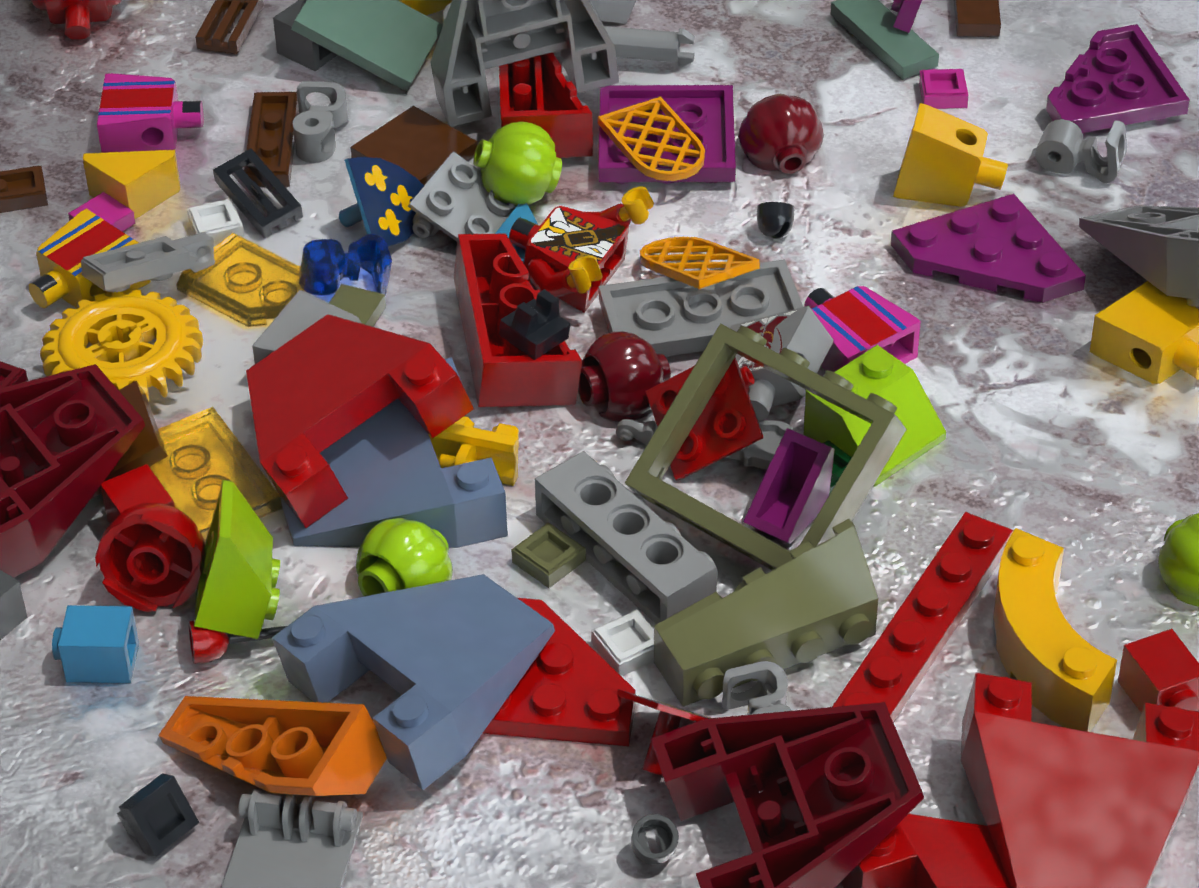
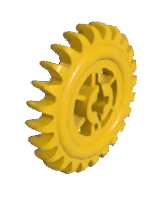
[40,289,203,402]

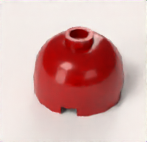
[95,503,206,612]

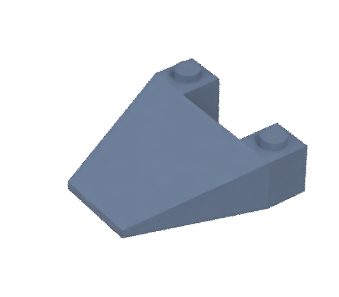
[276,357,508,548]
[272,574,555,790]

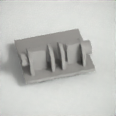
[408,151,516,241]
[221,789,363,888]

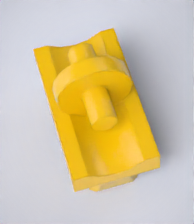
[428,416,519,486]

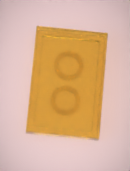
[150,407,282,542]

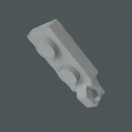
[81,233,215,292]

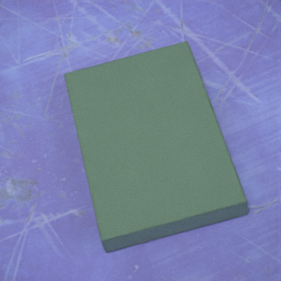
[291,0,443,92]

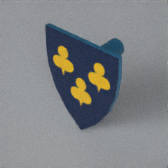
[339,157,424,249]

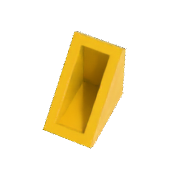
[83,150,181,219]

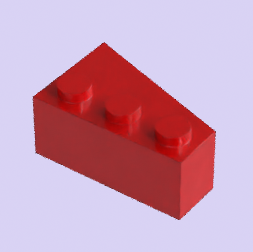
[499,52,593,158]

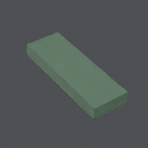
[830,0,939,80]

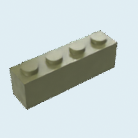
[654,519,878,707]

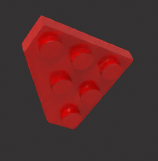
[483,598,636,747]

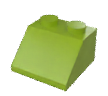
[803,345,946,487]
[194,480,280,639]

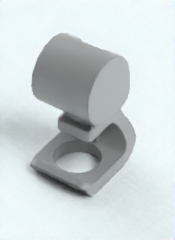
[293,81,348,163]
[1035,119,1127,183]
[722,661,792,715]

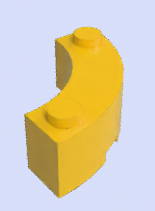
[993,528,1117,732]

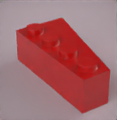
[454,234,582,407]

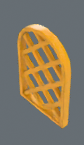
[598,96,705,181]
[640,237,760,289]

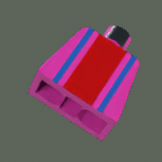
[97,73,204,153]
[804,286,921,372]

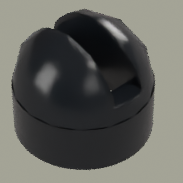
[757,202,794,238]

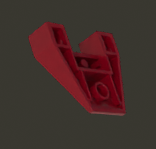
[0,364,145,578]
[651,702,924,888]

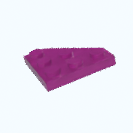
[1046,24,1190,134]
[891,194,1086,303]

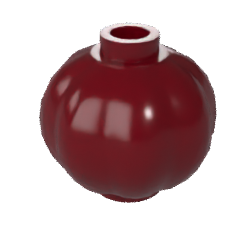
[738,94,824,174]
[578,331,671,422]

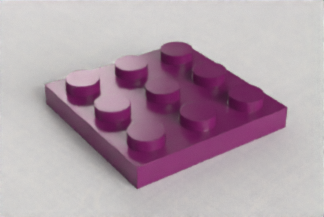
[598,85,736,184]

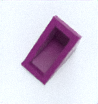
[743,428,835,544]

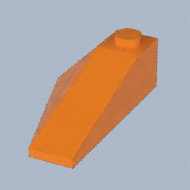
[158,696,387,796]

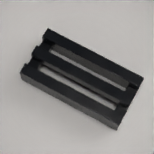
[213,148,303,239]

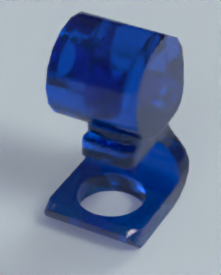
[298,234,392,296]

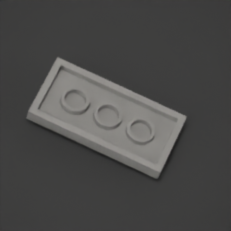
[599,259,803,357]

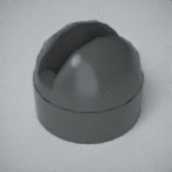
[631,814,679,865]

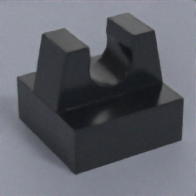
[498,289,570,360]
[117,773,199,857]

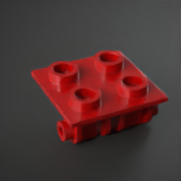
[646,357,764,481]

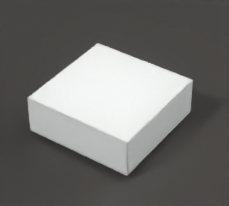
[187,199,244,245]
[591,610,654,676]

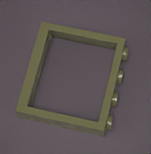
[625,323,907,570]

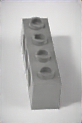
[535,451,718,624]

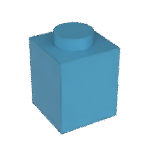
[52,605,139,683]

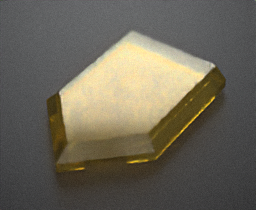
[176,233,312,327]

